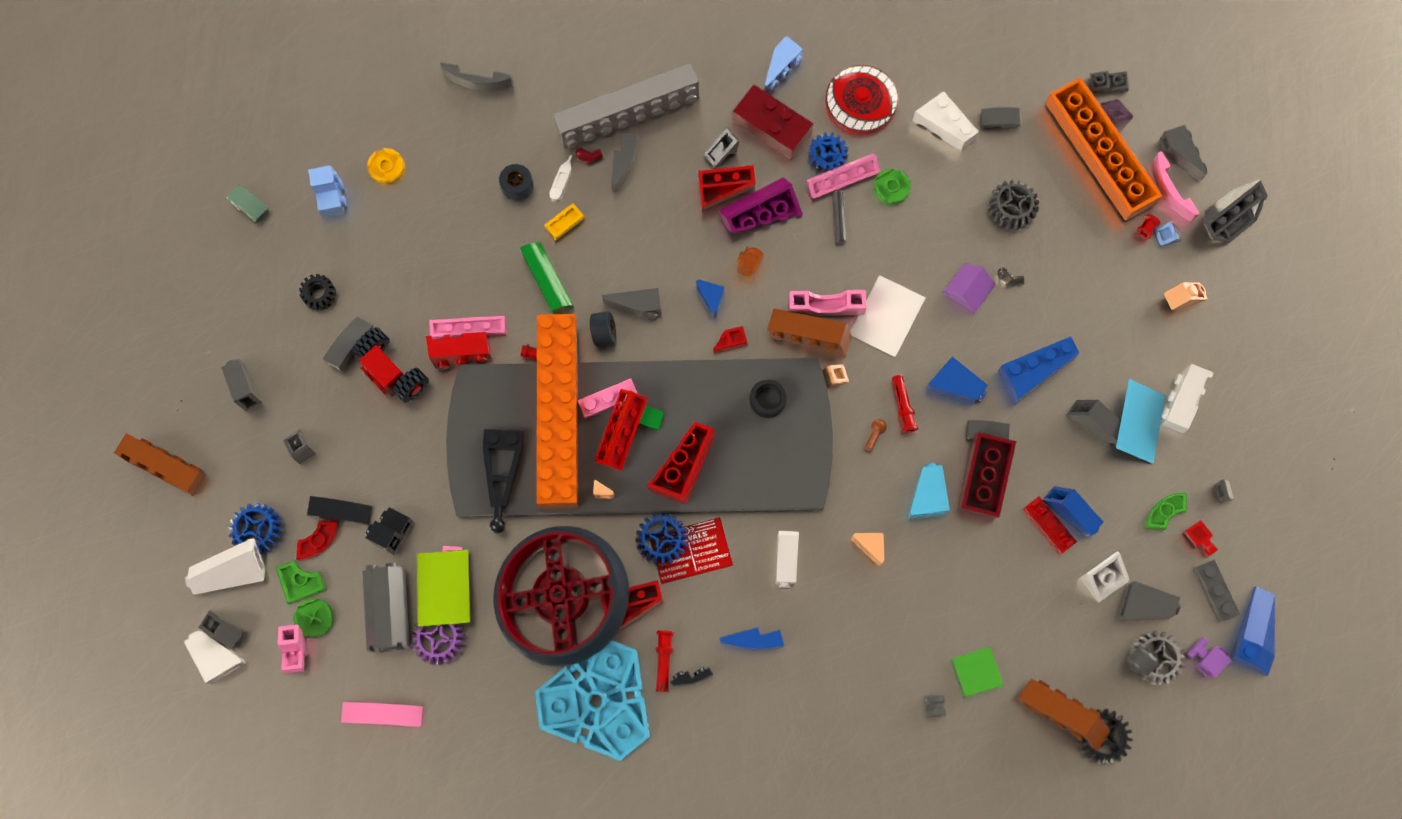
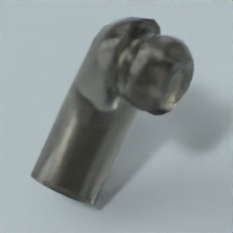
[998,267,1024,286]

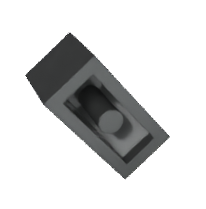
[198,610,243,648]

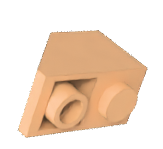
[1164,282,1207,310]

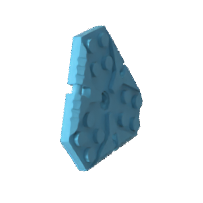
[535,640,650,761]

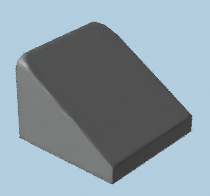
[1215,479,1234,502]

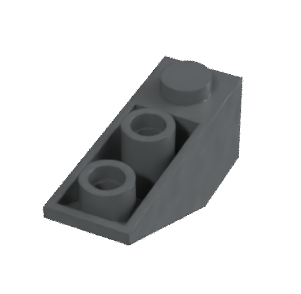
[1160,125,1207,181]

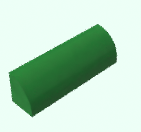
[520,242,574,314]

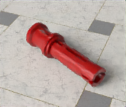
[892,375,919,433]
[655,631,674,692]

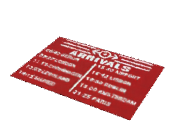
[650,517,733,584]

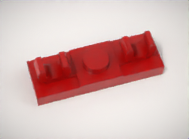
[1023,496,1077,554]

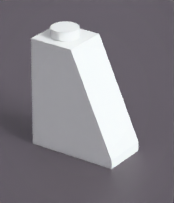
[775,531,799,588]
[184,631,247,684]

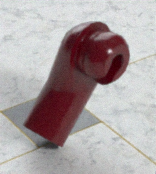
[575,148,603,164]

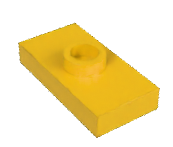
[544,203,585,240]

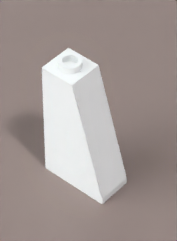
[185,538,266,595]

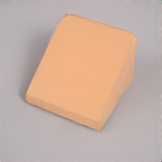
[822,364,849,388]
[593,480,614,499]

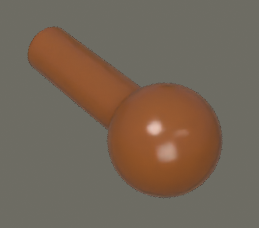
[865,419,887,452]

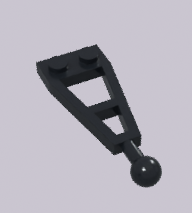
[483,429,524,534]

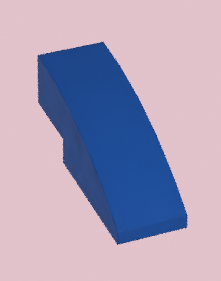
[720,628,784,651]

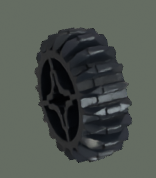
[1077,709,1133,765]

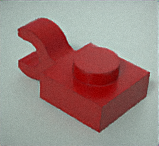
[1184,520,1218,557]

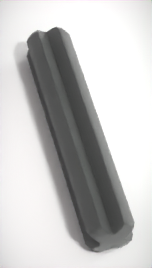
[833,190,846,243]

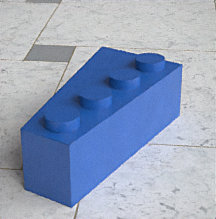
[998,336,1079,405]

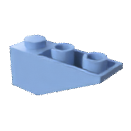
[764,36,803,93]

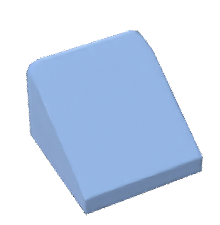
[1154,222,1181,247]

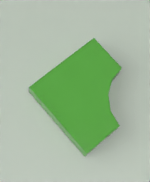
[276,561,326,605]

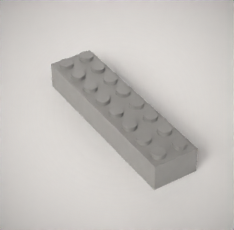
[553,63,699,149]

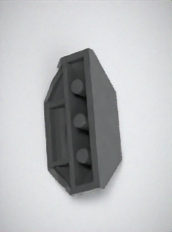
[1203,180,1268,243]

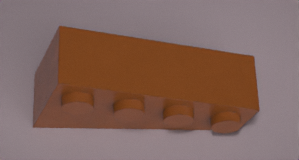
[114,433,205,496]
[1018,678,1110,751]

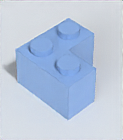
[308,165,346,218]

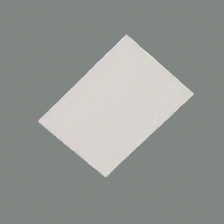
[850,275,925,357]

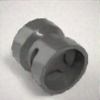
[924,695,946,717]

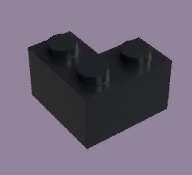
[365,507,413,555]

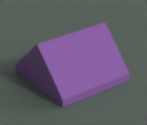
[943,263,995,314]

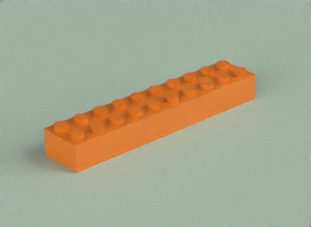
[537,314,578,508]

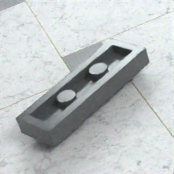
[1195,559,1241,623]

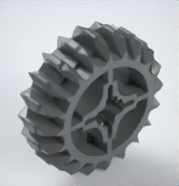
[988,179,1039,229]

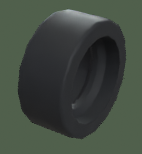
[750,379,787,418]

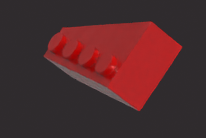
[647,422,716,505]

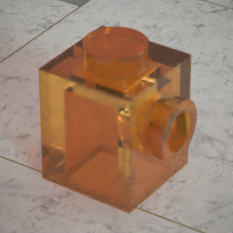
[737,247,764,279]

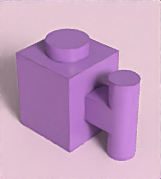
[1187,637,1232,679]

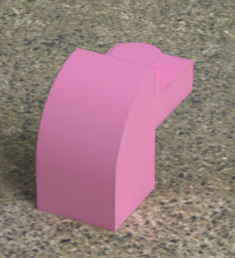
[278,625,306,674]

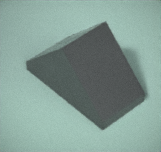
[283,430,316,464]

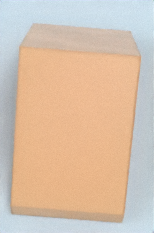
[851,533,884,566]

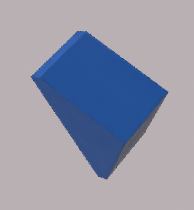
[696,280,725,319]

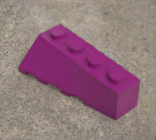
[718,177,803,233]

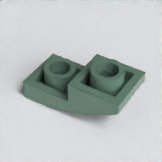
[226,185,268,222]

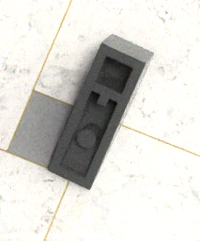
[602,288,661,319]

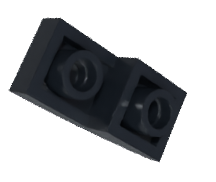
[670,667,713,687]

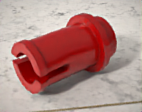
[520,344,537,360]

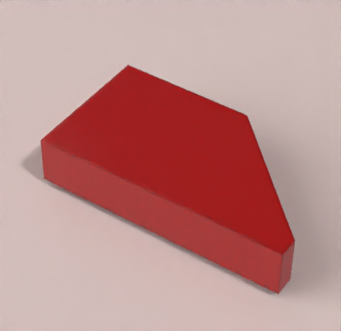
[713,326,748,353]

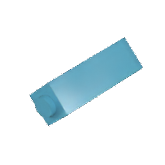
[908,463,950,519]

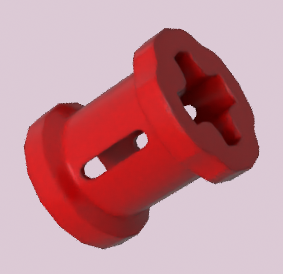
[1136,214,1161,239]

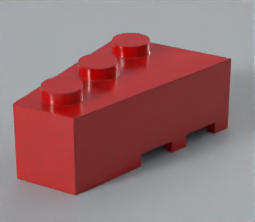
[698,165,756,212]
[426,332,492,370]
[601,580,663,632]

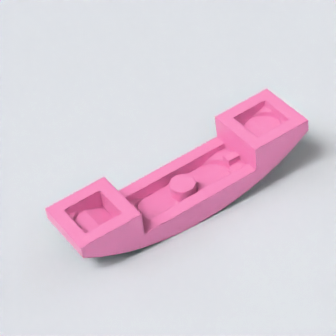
[1153,151,1199,222]
[341,702,423,727]

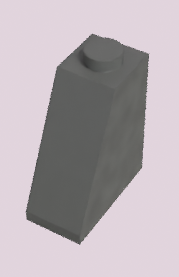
[221,359,262,411]
[1067,400,1121,443]
[1118,581,1181,622]

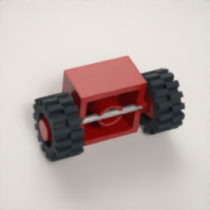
[353,327,429,403]

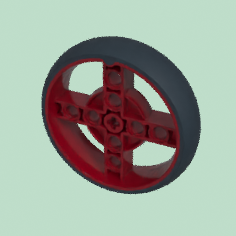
[493,526,629,666]

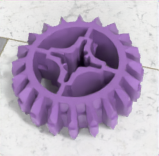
[411,623,466,665]

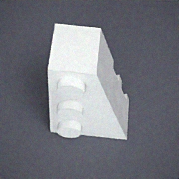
[913,92,978,151]

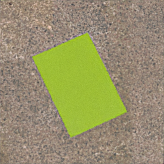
[417,550,470,627]

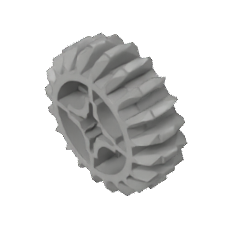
[1130,631,1186,686]

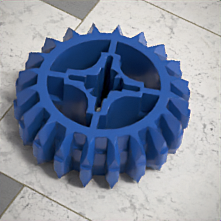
[228,503,283,555]
[635,512,688,565]

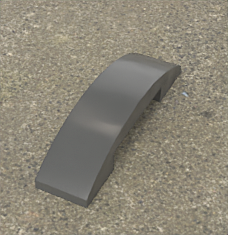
[440,62,514,91]

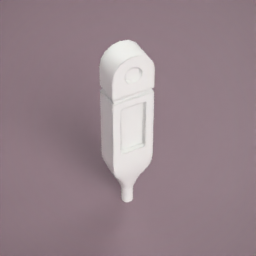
[549,155,573,202]

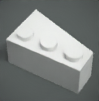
[1161,364,1214,434]

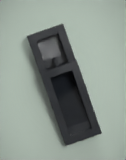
[307,496,373,526]

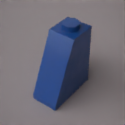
[926,356,988,404]
[1043,486,1104,536]

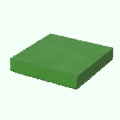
[952,647,1004,698]

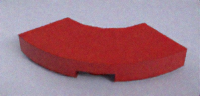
[296,521,340,560]

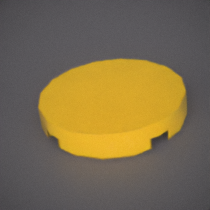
[367,148,405,185]

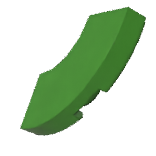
[1145,493,1187,530]

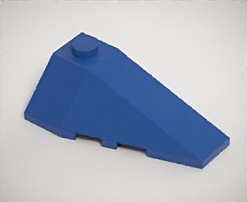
[1230,586,1275,676]

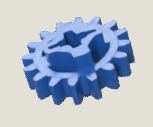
[808,132,848,172]

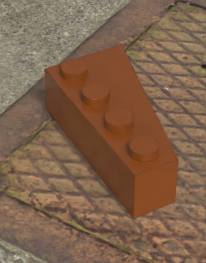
[768,308,852,357]

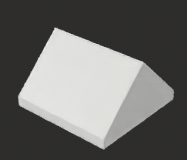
[1080,552,1130,602]

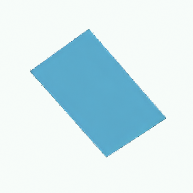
[1116,379,1166,464]

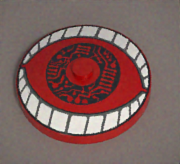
[825,65,898,135]

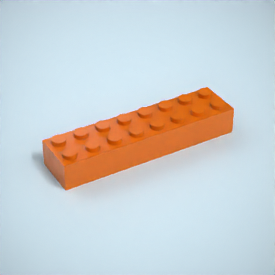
[1045,77,1162,221]

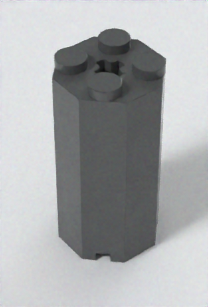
[362,563,410,652]

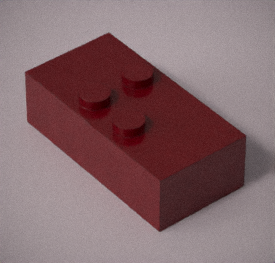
[732,84,814,160]
[957,432,1017,519]

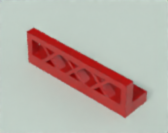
[594,389,648,471]

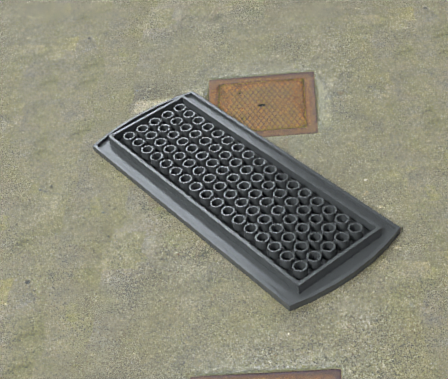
[446,358,833,516]

